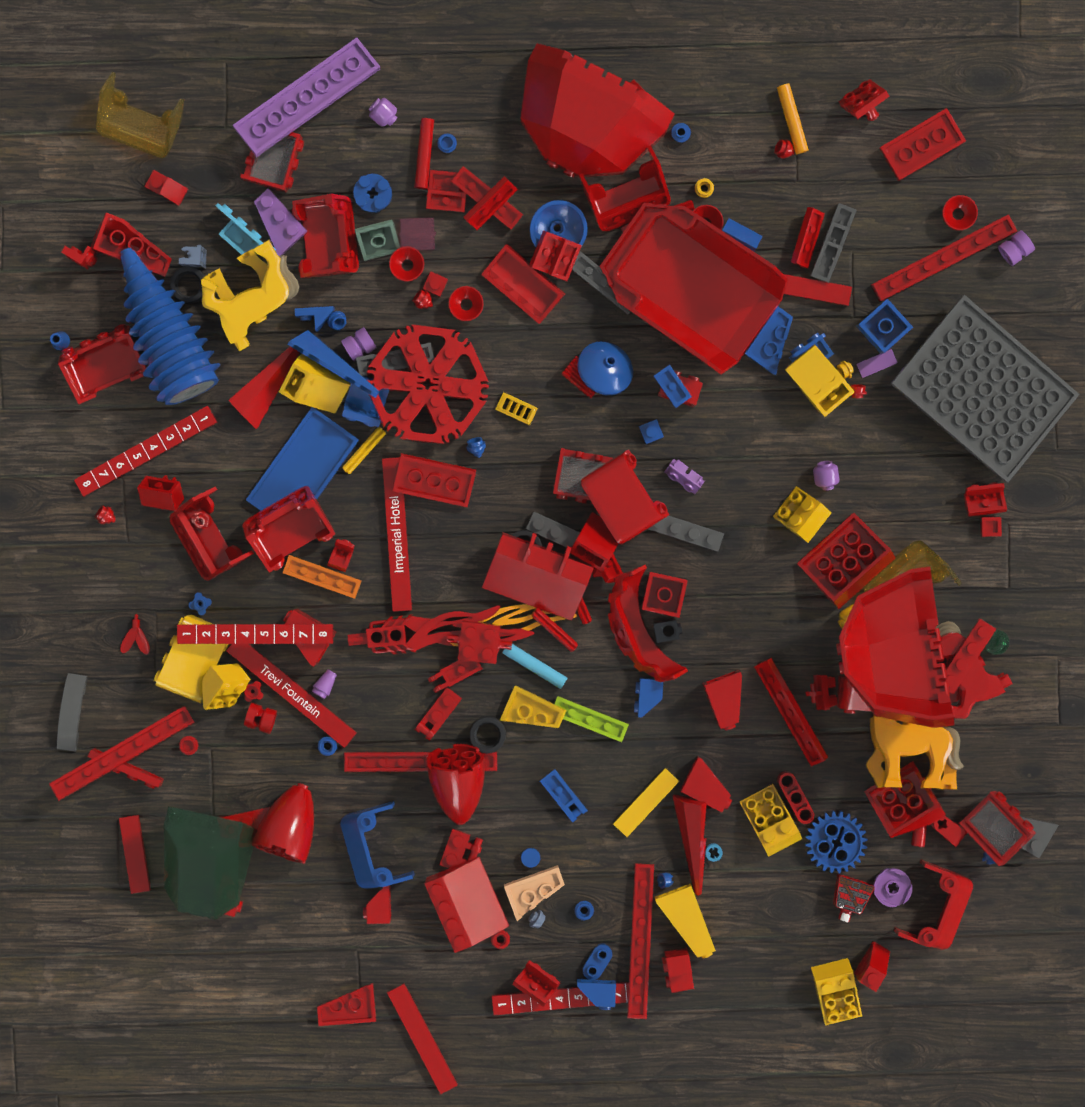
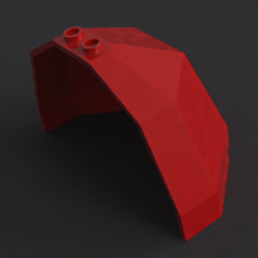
[521,43,674,178]
[836,566,955,728]

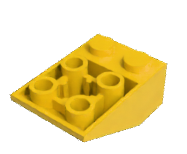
[785,344,854,417]
[279,354,351,413]
[740,784,802,857]
[811,958,862,1026]

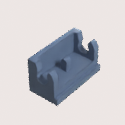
[179,245,207,269]

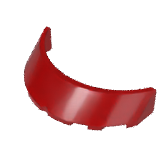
[608,564,688,682]

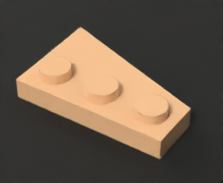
[504,865,565,921]

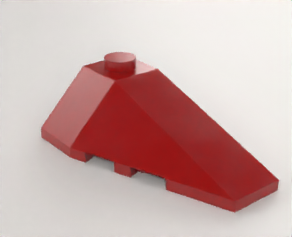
[90,212,172,277]

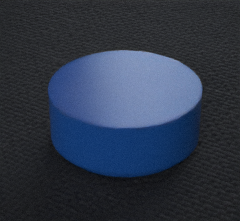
[521,848,540,868]

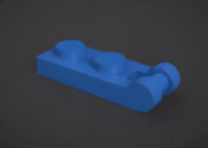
[540,769,588,822]

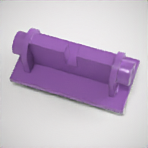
[664,459,705,494]

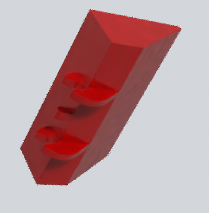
[482,532,594,621]

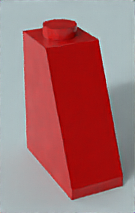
[680,756,732,812]
[854,941,890,992]

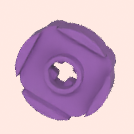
[873,868,912,907]

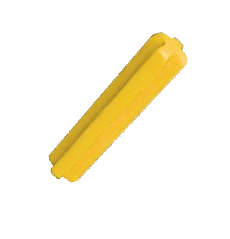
[342,427,386,474]

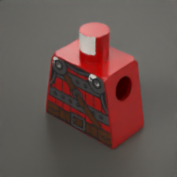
[833,874,875,922]

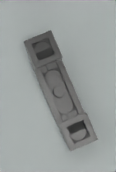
[355,343,434,376]
[57,673,87,752]

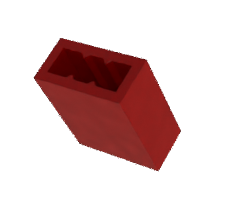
[570,512,619,571]

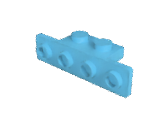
[216,203,276,255]

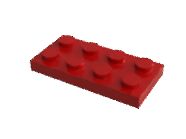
[879,108,966,181]
[392,453,476,507]

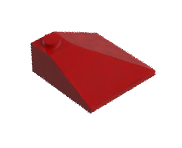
[864,762,946,838]

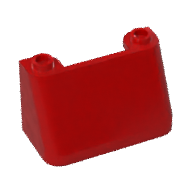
[292,194,359,278]
[581,449,669,544]
[243,486,335,573]

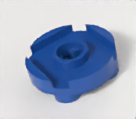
[353,174,392,213]

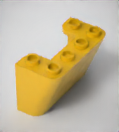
[154,614,228,703]

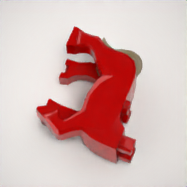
[934,621,1013,719]

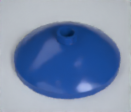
[530,200,587,247]
[577,341,633,395]

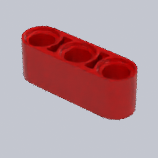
[777,771,814,824]

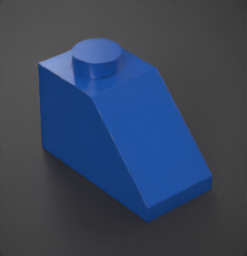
[577,979,616,1010]

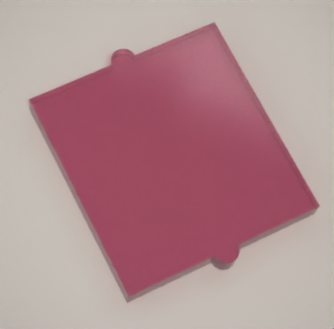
[399,218,436,250]

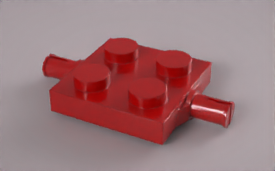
[446,621,512,664]

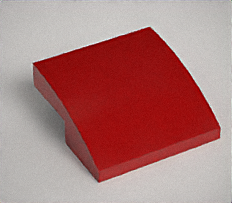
[426,170,467,212]
[529,230,582,281]

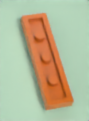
[283,555,362,599]

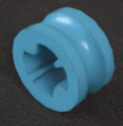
[705,843,723,862]

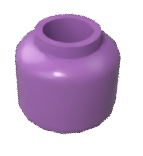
[368,98,397,127]
[813,461,839,490]

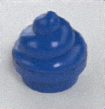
[467,437,486,458]

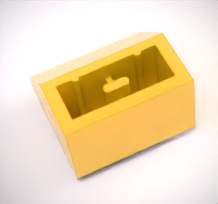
[773,486,832,543]
[202,663,251,710]

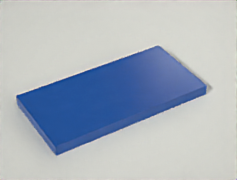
[246,407,359,511]

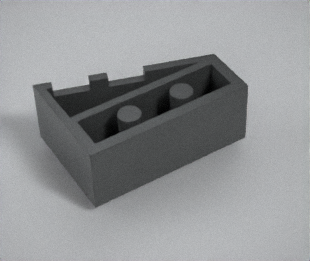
[985,810,1059,858]

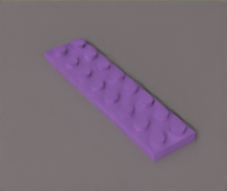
[233,38,380,157]

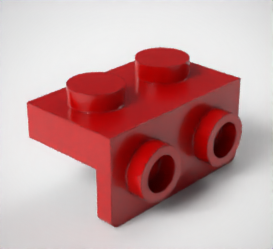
[964,482,1007,517]
[512,960,560,1007]

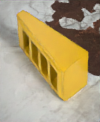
[495,392,538,426]

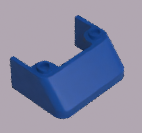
[341,801,415,889]

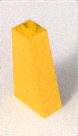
[655,884,716,958]

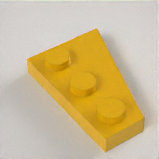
[500,686,567,728]

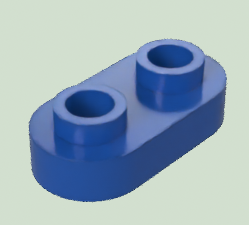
[583,944,612,980]

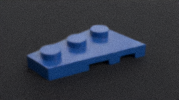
[744,306,793,375]

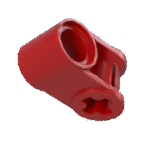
[930,816,967,847]

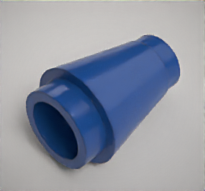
[50,331,70,350]

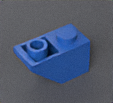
[634,678,663,717]

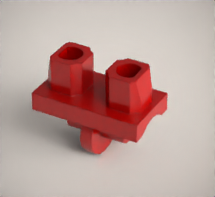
[805,675,837,710]

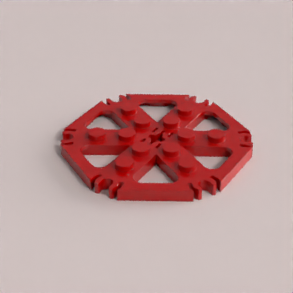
[366,324,489,444]

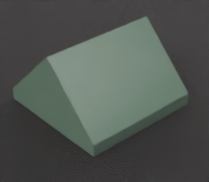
[355,219,400,261]

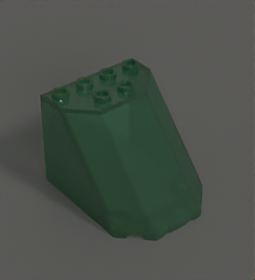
[164,806,257,920]

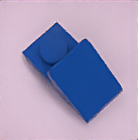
[295,306,335,332]

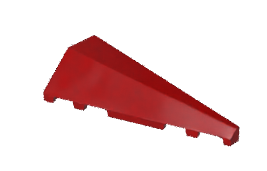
[228,347,300,429]
[673,795,707,895]

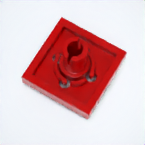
[838,79,890,121]

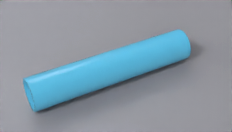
[502,644,567,689]

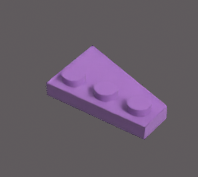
[254,189,308,256]

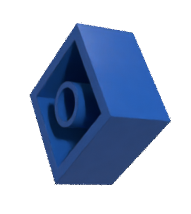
[856,298,913,355]

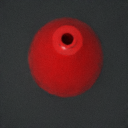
[427,744,485,825]
[252,783,314,864]

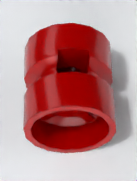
[244,703,277,734]

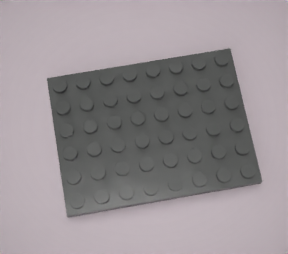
[890,295,1080,483]

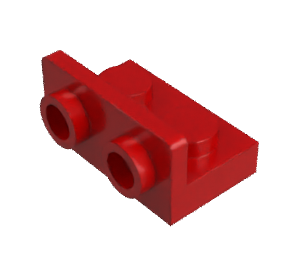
[61,246,98,270]

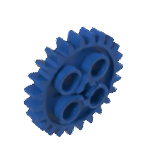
[805,811,868,873]

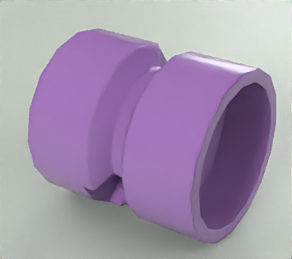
[998,230,1035,266]
[341,327,377,362]

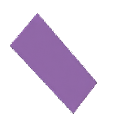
[857,349,897,378]

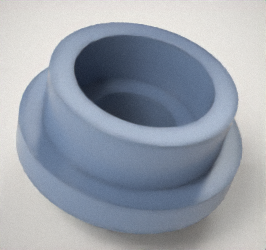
[528,910,546,929]

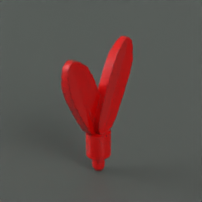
[120,614,150,655]

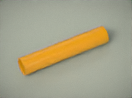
[777,84,809,154]

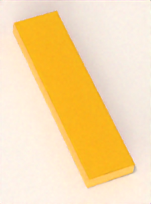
[613,768,679,837]

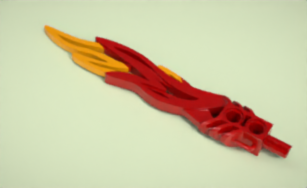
[348,604,577,655]

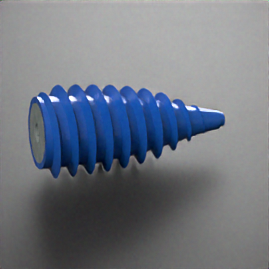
[121,248,221,405]

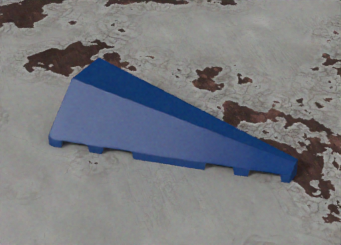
[287,330,380,398]

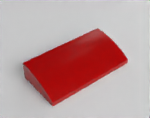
[481,244,565,324]

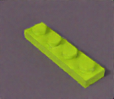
[555,696,629,742]

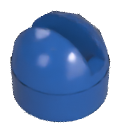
[658,873,674,889]

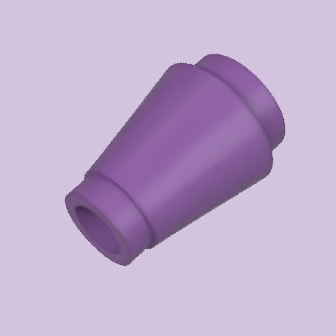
[312,669,337,699]

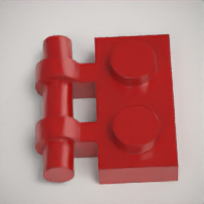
[440,828,483,868]

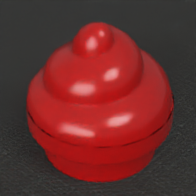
[774,139,795,159]
[412,289,433,309]
[95,505,115,524]

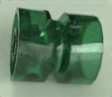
[983,629,1009,655]

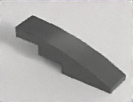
[811,203,857,283]

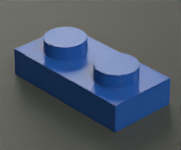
[653,365,692,408]

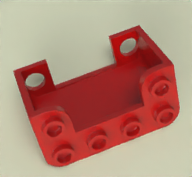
[58,324,147,404]

